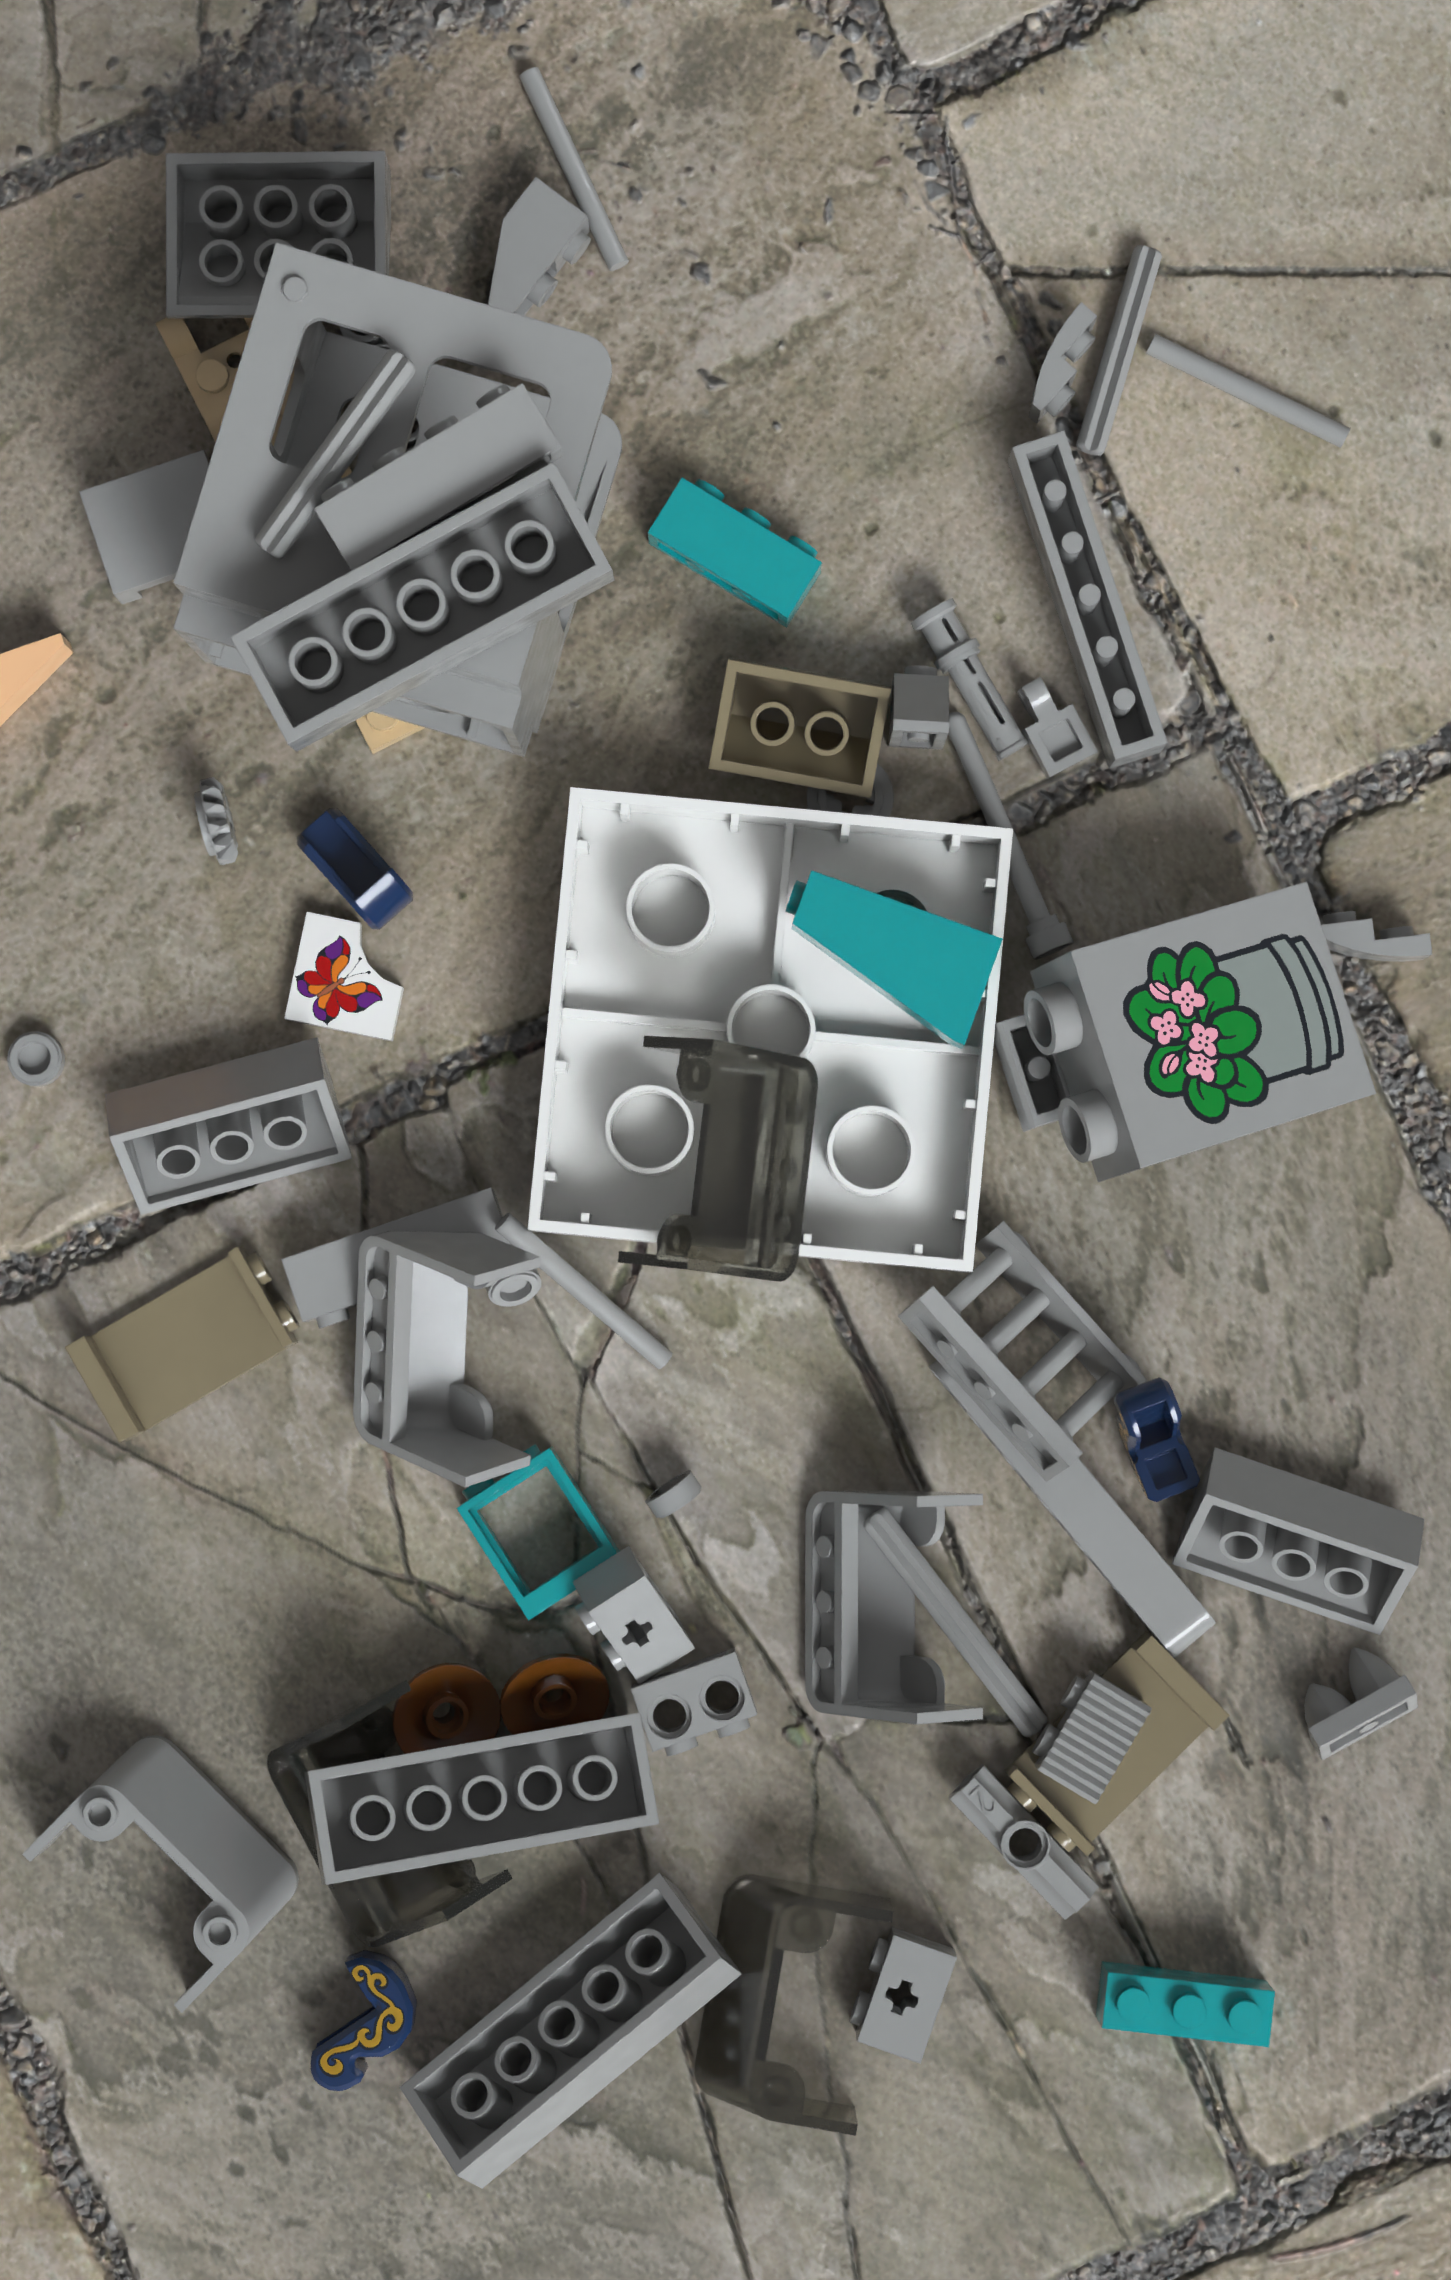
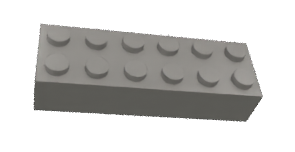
[230,462,615,752]
[304,1713,659,1885]
[400,1873,742,2189]

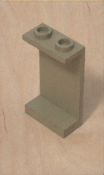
[65,1247,300,1443]
[1005,1631,1230,1856]

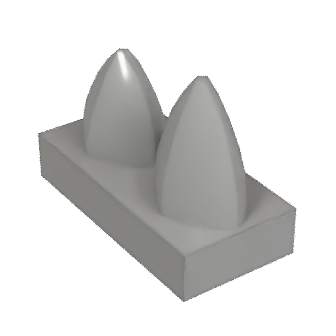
[1304,1647,1418,1761]

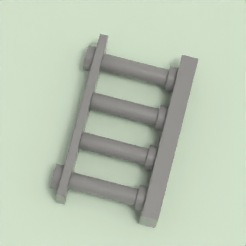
[898,1221,1147,1482]

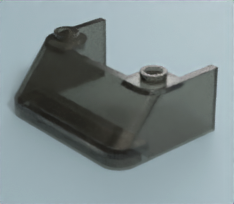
[618,1036,818,1282]
[267,1680,513,1947]
[694,1874,894,2136]

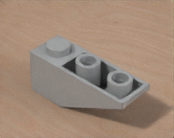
[488,177,591,316]

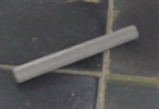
[863,1508,1048,1737]

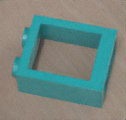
[456,1444,620,1621]

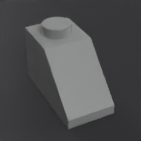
[888,666,949,750]

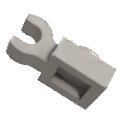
[1017,677,1098,779]

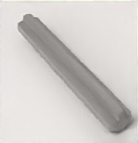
[1076,245,1162,456]
[255,349,416,559]

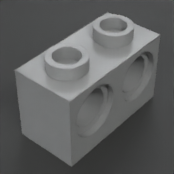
[630,1647,757,1756]

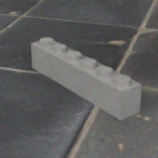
[1008,430,1168,769]

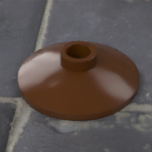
[500,1653,609,1735]
[392,1663,501,1754]

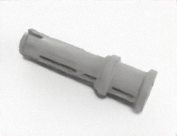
[911,598,1029,761]

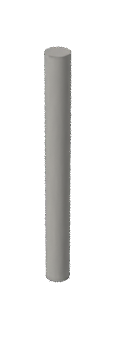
[519,67,629,271]
[1146,334,1351,448]
[495,1213,673,1369]

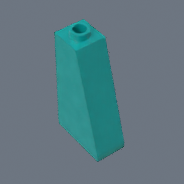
[785,870,1003,1049]

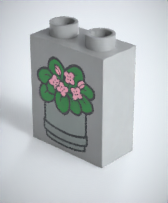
[1024,881,1376,1182]

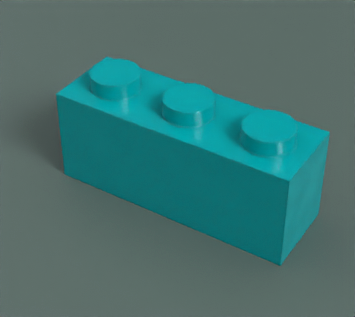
[648,477,822,628]
[1096,1961,1275,2047]

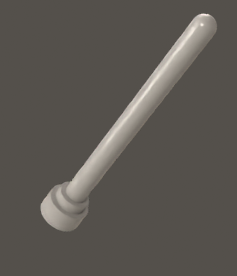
[948,712,1074,960]

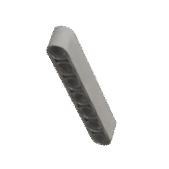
[929,1360,1216,1659]

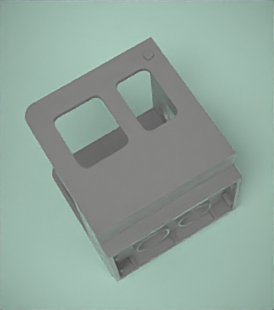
[173,242,622,757]

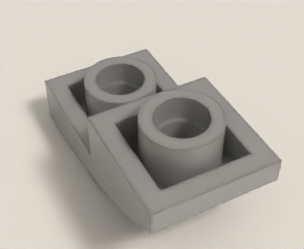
[1029,302,1097,424]
[1321,911,1433,962]

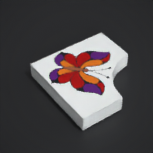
[284,912,404,1042]

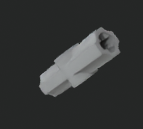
[948,1764,1099,1920]

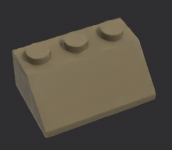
[708,658,891,798]

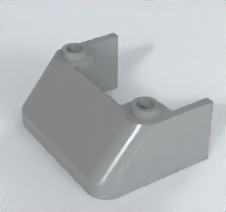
[353,1231,541,1487]
[805,1491,983,1725]
[22,1735,299,2013]

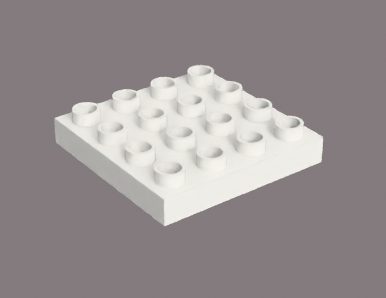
[528,787,1013,1273]

